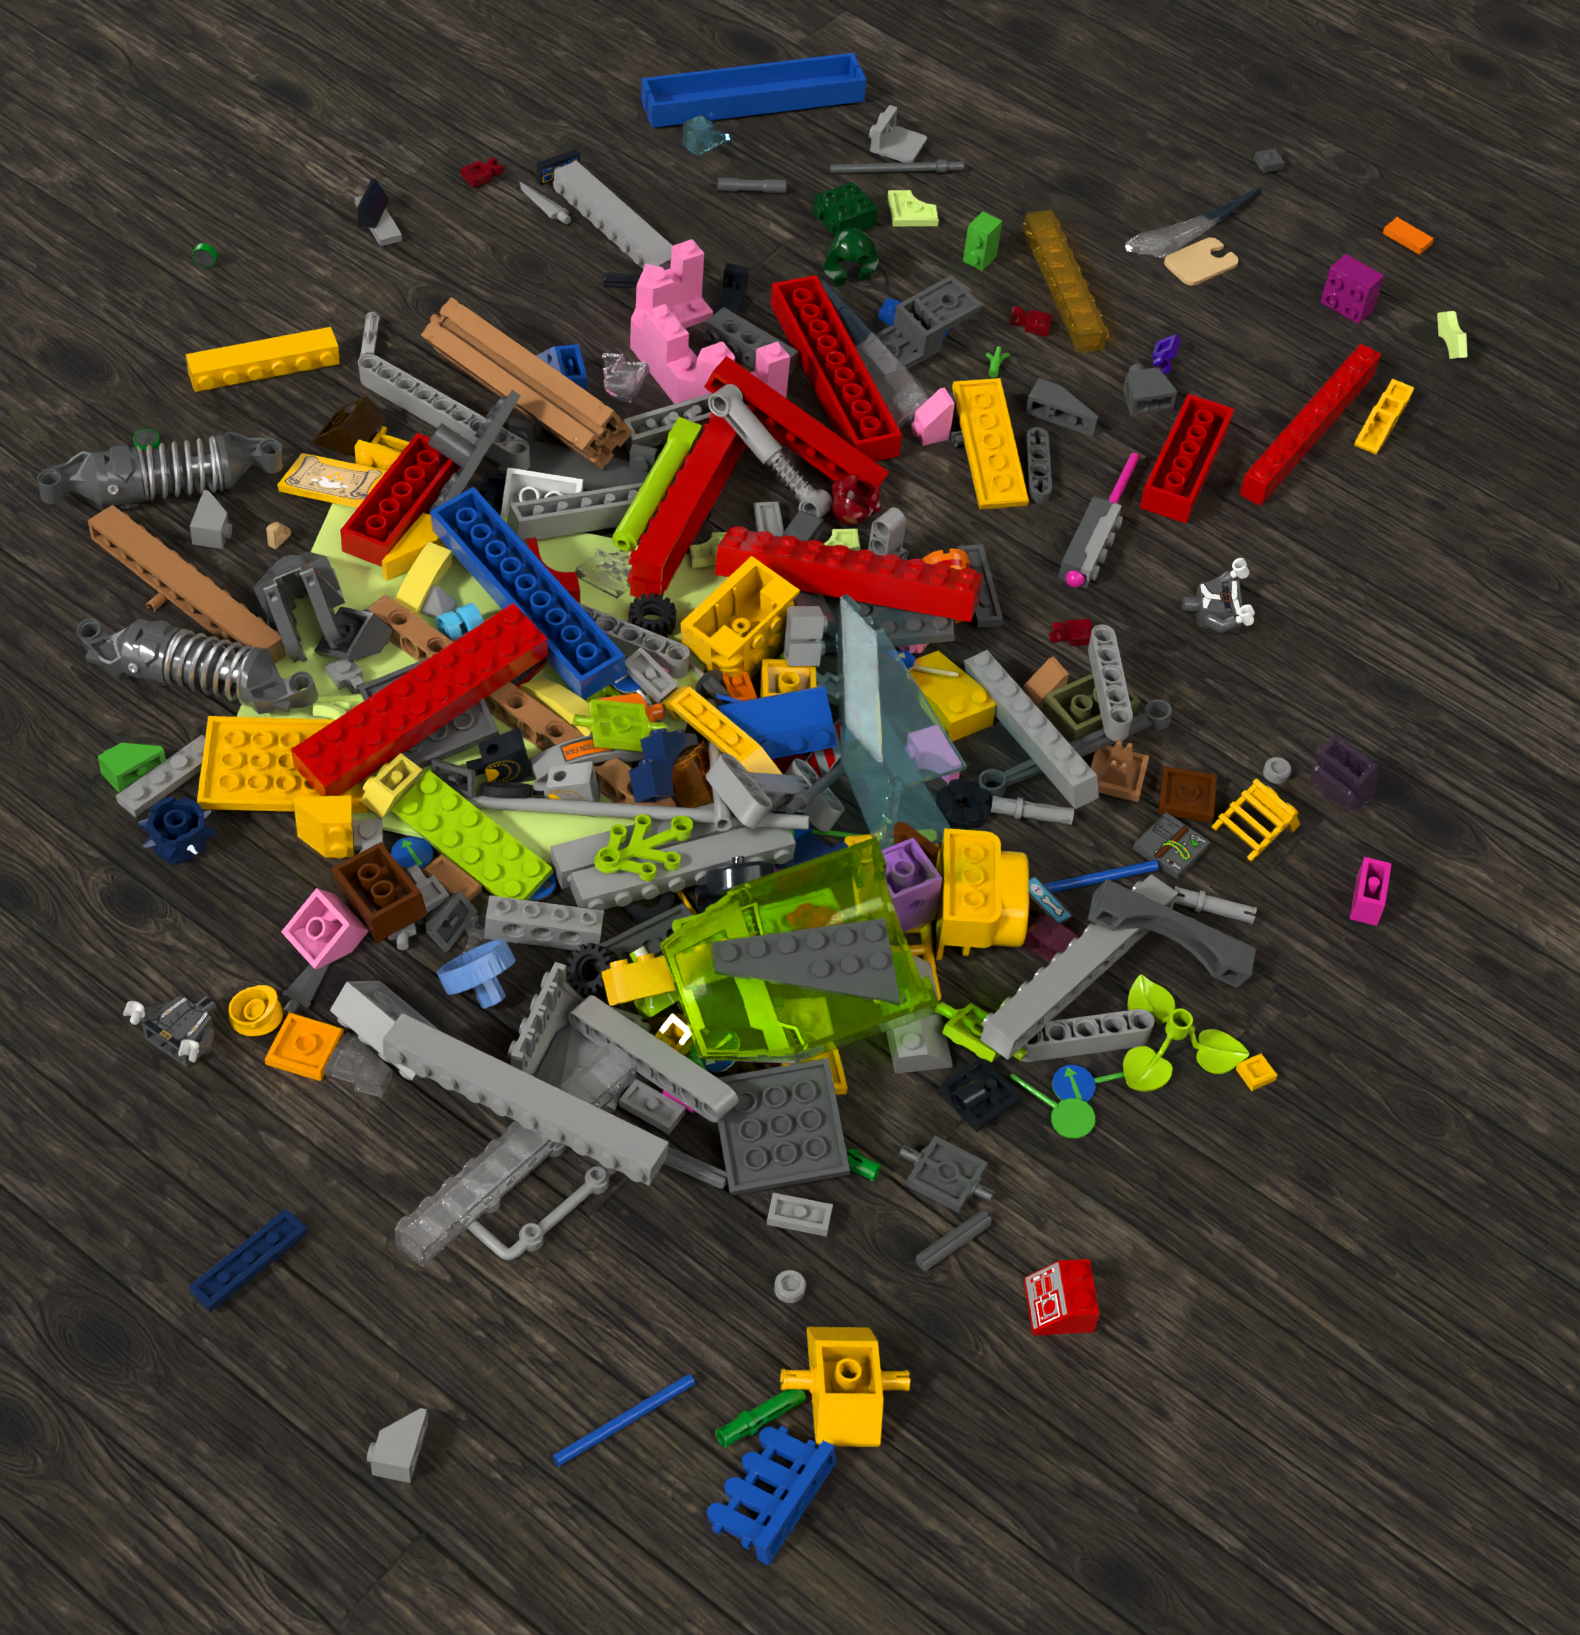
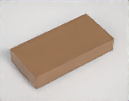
[422,854,482,902]

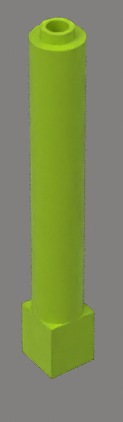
[612,417,702,552]

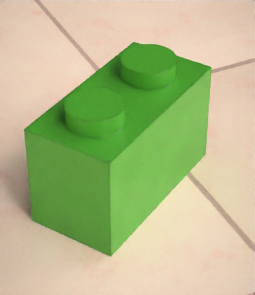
[963,212,1002,271]

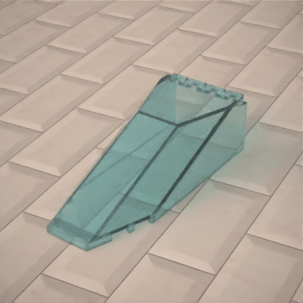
[836,594,967,851]

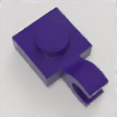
[1152,334,1181,374]

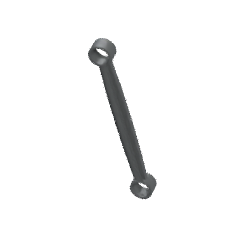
[979,699,1172,800]

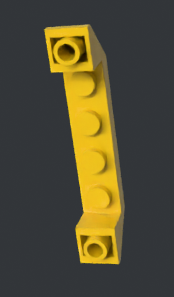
[661,686,783,775]

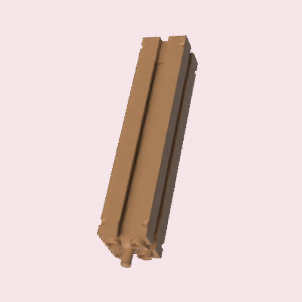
[421,297,633,471]

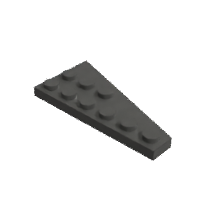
[821,595,955,653]
[710,918,901,1006]

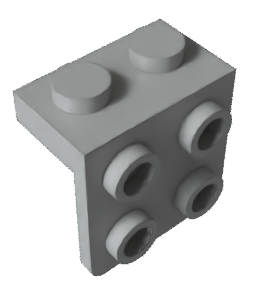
[869,105,927,163]

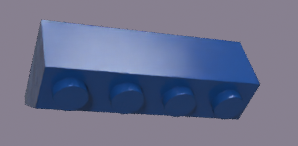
[718,686,837,759]

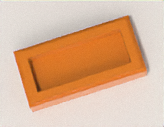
[1383,217,1434,255]

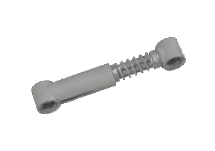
[708,384,833,518]

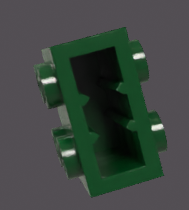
[813,182,878,236]

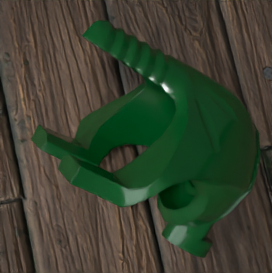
[824,228,879,287]

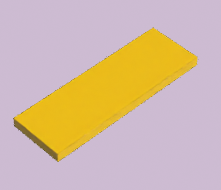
[952,378,1029,510]

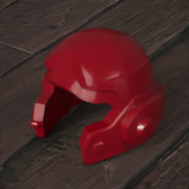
[832,475,882,526]

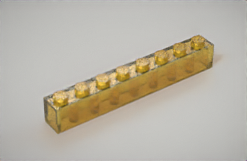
[1023,210,1109,353]

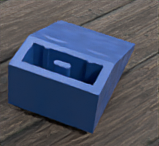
[536,344,587,391]

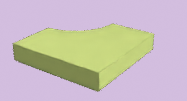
[888,190,939,227]
[313,694,364,720]

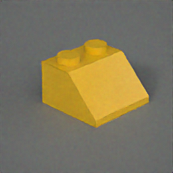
[760,659,816,698]
[294,796,354,858]

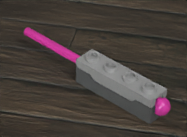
[1058,453,1140,589]

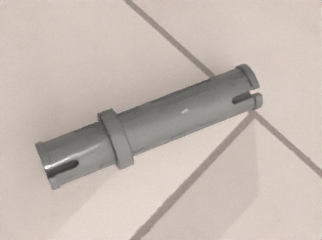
[990,795,1074,826]
[1174,886,1257,924]

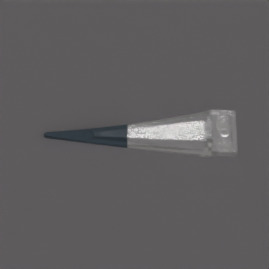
[1125,186,1262,259]
[822,281,929,429]

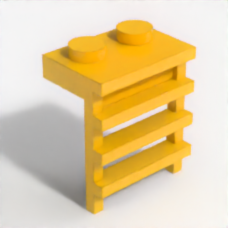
[355,426,409,470]
[1211,779,1300,862]

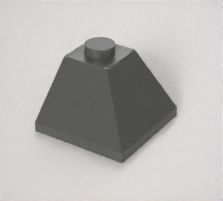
[314,606,394,661]

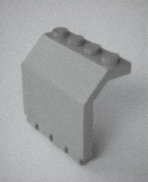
[508,962,651,1113]

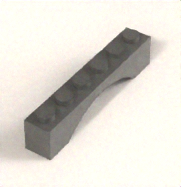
[1088,879,1256,988]

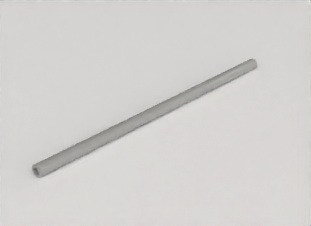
[461,794,810,830]

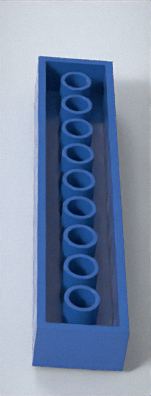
[430,487,626,700]

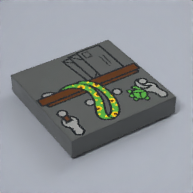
[1133,812,1210,879]

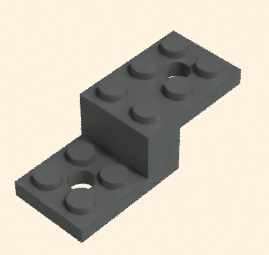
[856,275,982,382]

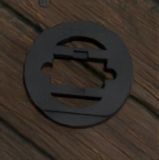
[481,782,532,798]

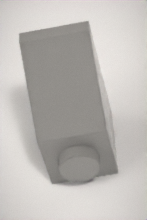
[190,490,232,549]
[367,1408,428,1483]

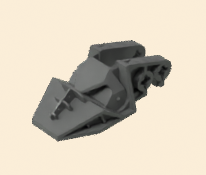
[254,551,345,663]

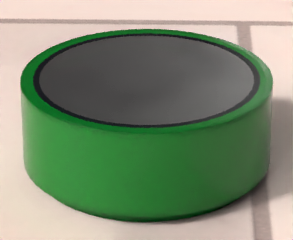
[192,243,217,268]
[133,429,160,450]

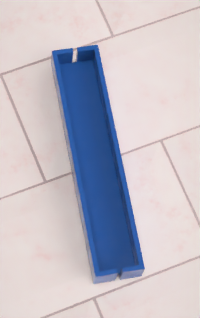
[641,53,867,128]

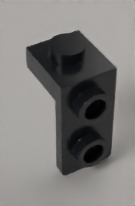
[713,263,749,315]

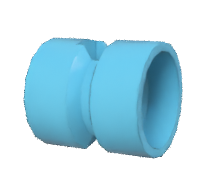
[436,603,484,642]

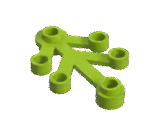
[594,814,693,881]

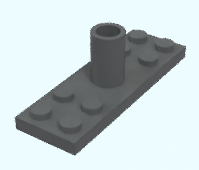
[426,390,521,515]

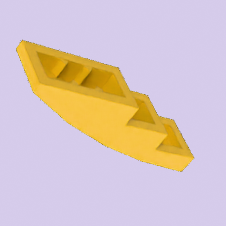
[1354,379,1414,455]

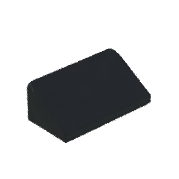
[357,178,389,228]

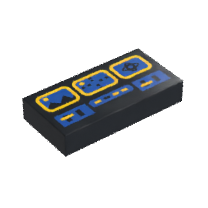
[536,149,580,186]

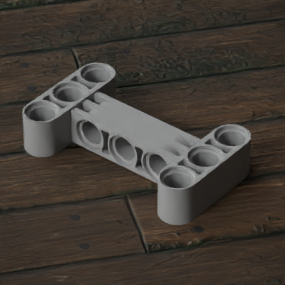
[706,753,845,832]

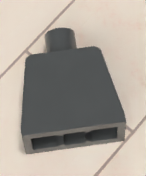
[1123,364,1177,417]

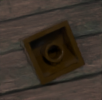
[313,395,386,456]

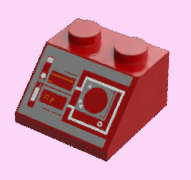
[1023,1259,1100,1336]

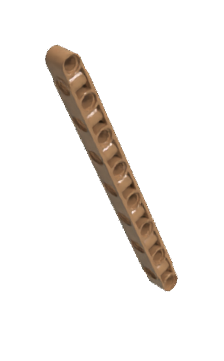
[364,595,677,820]

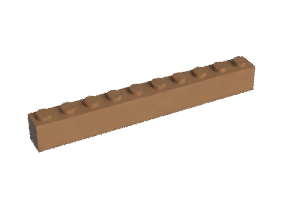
[88,505,286,663]

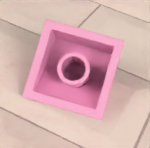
[281,888,369,969]

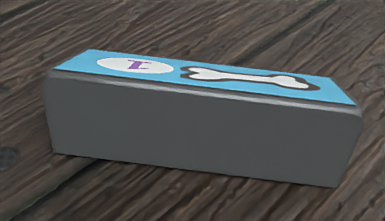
[1029,875,1073,933]

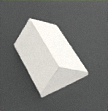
[501,468,583,517]

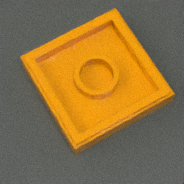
[265,1012,344,1081]

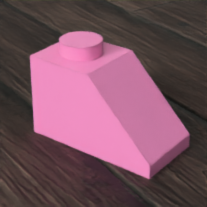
[911,388,955,446]

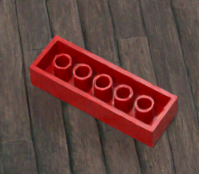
[1139,394,1234,524]
[340,433,461,567]

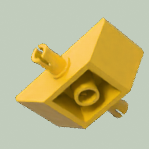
[780,1327,910,1447]

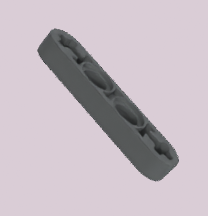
[1025,427,1052,504]

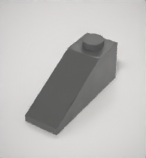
[1026,378,1098,437]

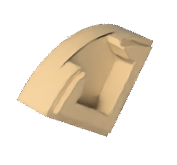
[266,522,291,549]

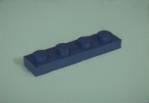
[188,1209,307,1313]

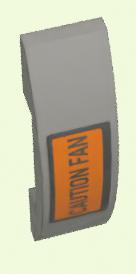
[530,735,644,781]

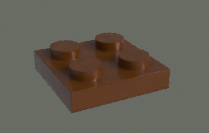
[1158,766,1217,823]

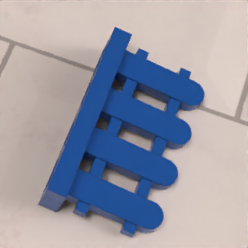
[707,1425,837,1566]

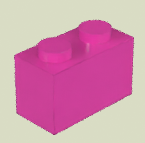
[1350,857,1392,926]

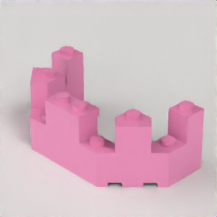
[630,239,790,404]

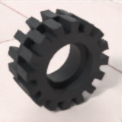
[628,593,676,638]
[566,943,620,998]

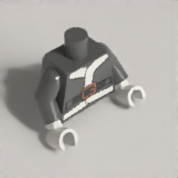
[1182,558,1255,634]

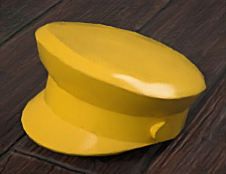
[229,985,283,1036]

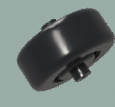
[706,856,776,903]

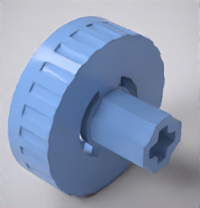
[437,938,515,1009]

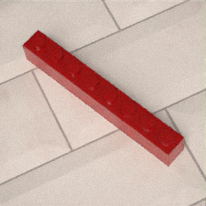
[704,356,889,497]

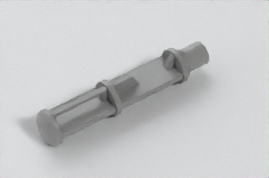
[360,312,380,357]

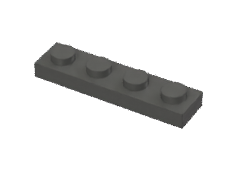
[958,544,1003,628]

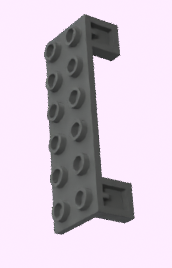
[498,418,657,492]

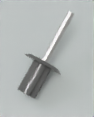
[689,658,731,705]

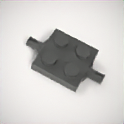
[899,1136,996,1213]

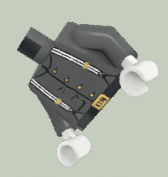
[123,996,216,1068]

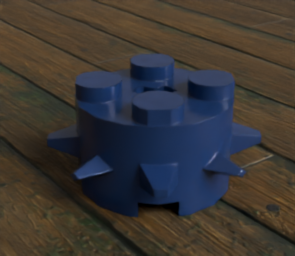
[138,797,216,865]

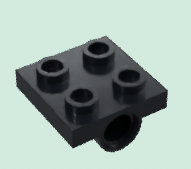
[938,1058,1022,1132]

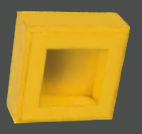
[1236,1053,1278,1091]

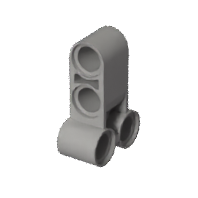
[868,507,908,560]

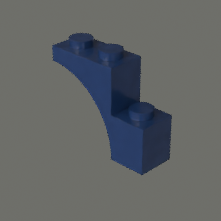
[629,728,698,803]

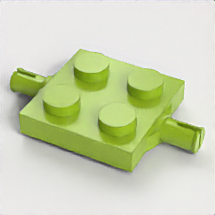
[573,699,666,752]
[936,1001,1027,1062]

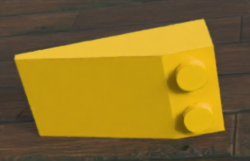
[906,651,997,743]

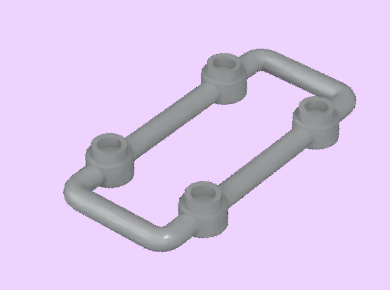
[463,1135,618,1260]

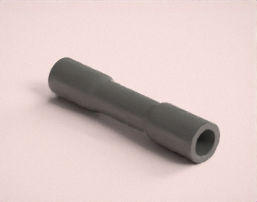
[718,177,786,194]

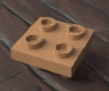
[1091,740,1149,802]

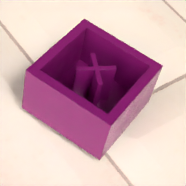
[1321,254,1384,324]

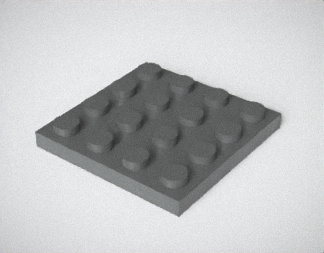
[358,656,500,769]
[718,1058,850,1196]

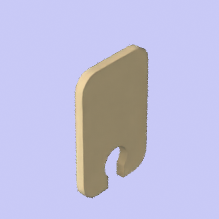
[1164,238,1239,286]

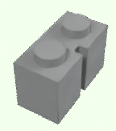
[784,606,828,666]

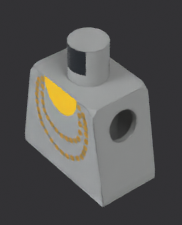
[533,762,601,817]

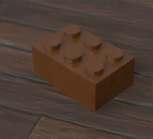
[331,842,428,942]

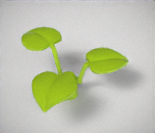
[1123,974,1250,1092]

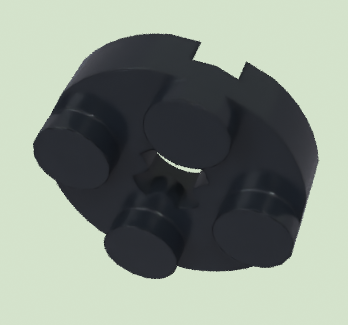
[935,779,991,830]

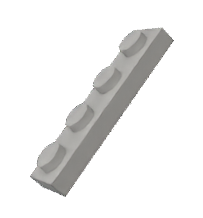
[116,735,205,818]

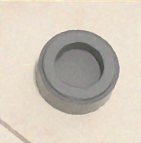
[1263,757,1292,784]
[774,1270,806,1303]

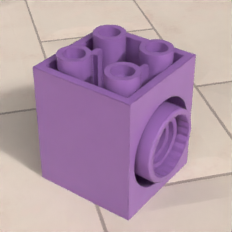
[858,838,943,938]

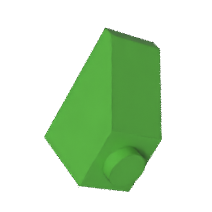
[98,743,166,793]

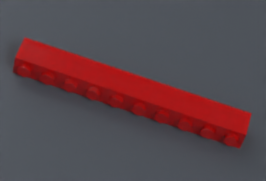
[1240,344,1381,506]

